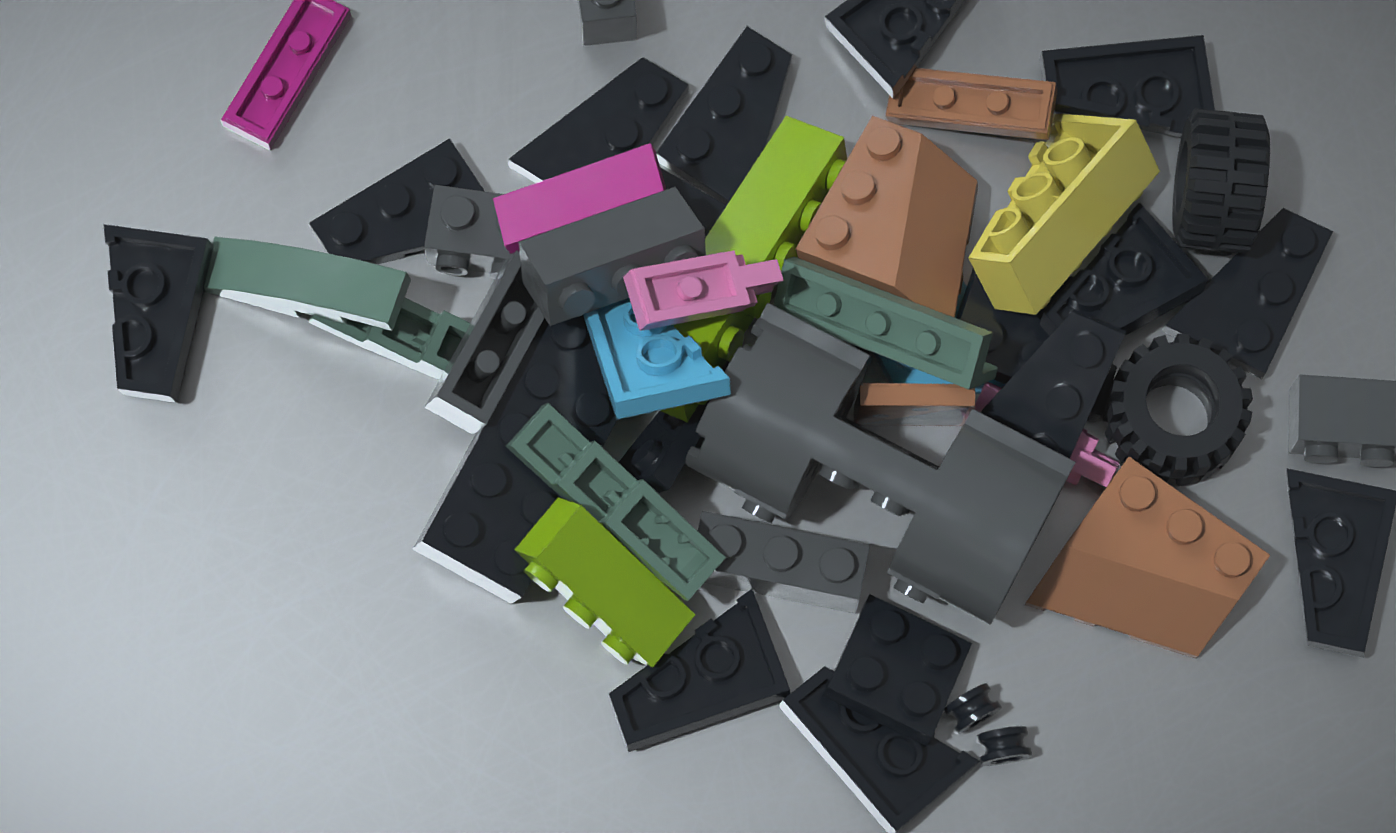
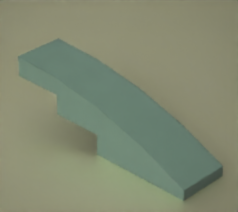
[203,237,411,331]
[308,297,470,380]
[506,403,726,601]

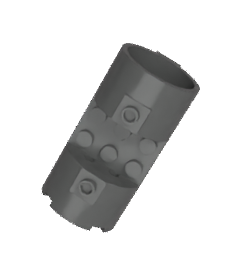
[685,303,1076,625]

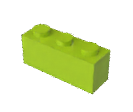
[515,497,695,668]

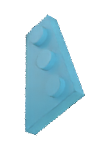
[583,298,731,419]

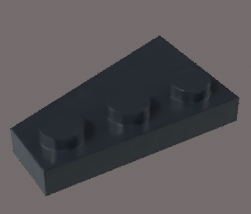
[656,26,792,205]
[1039,35,1215,137]

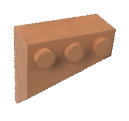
[796,115,978,318]
[1025,457,1270,659]

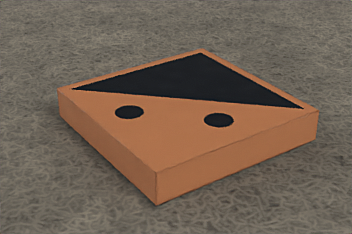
[854,383,975,426]

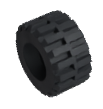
[1172,108,1270,254]
[1103,333,1253,486]

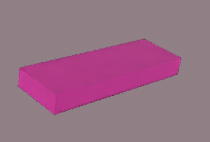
[221,0,351,151]
[493,143,666,254]

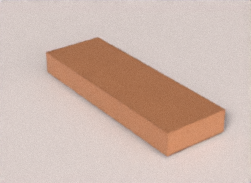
[886,68,1058,140]

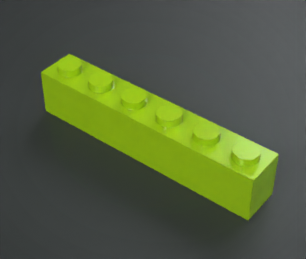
[659,116,847,422]

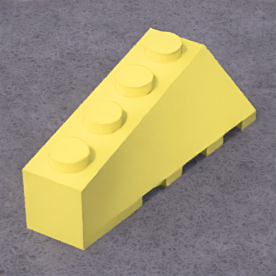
[968,113,1160,315]

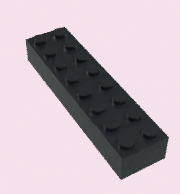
[413,167,727,604]

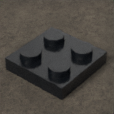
[823,594,972,746]

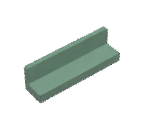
[773,257,998,390]

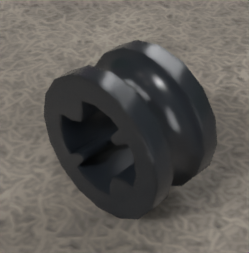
[944,683,1002,734]
[976,726,1032,766]

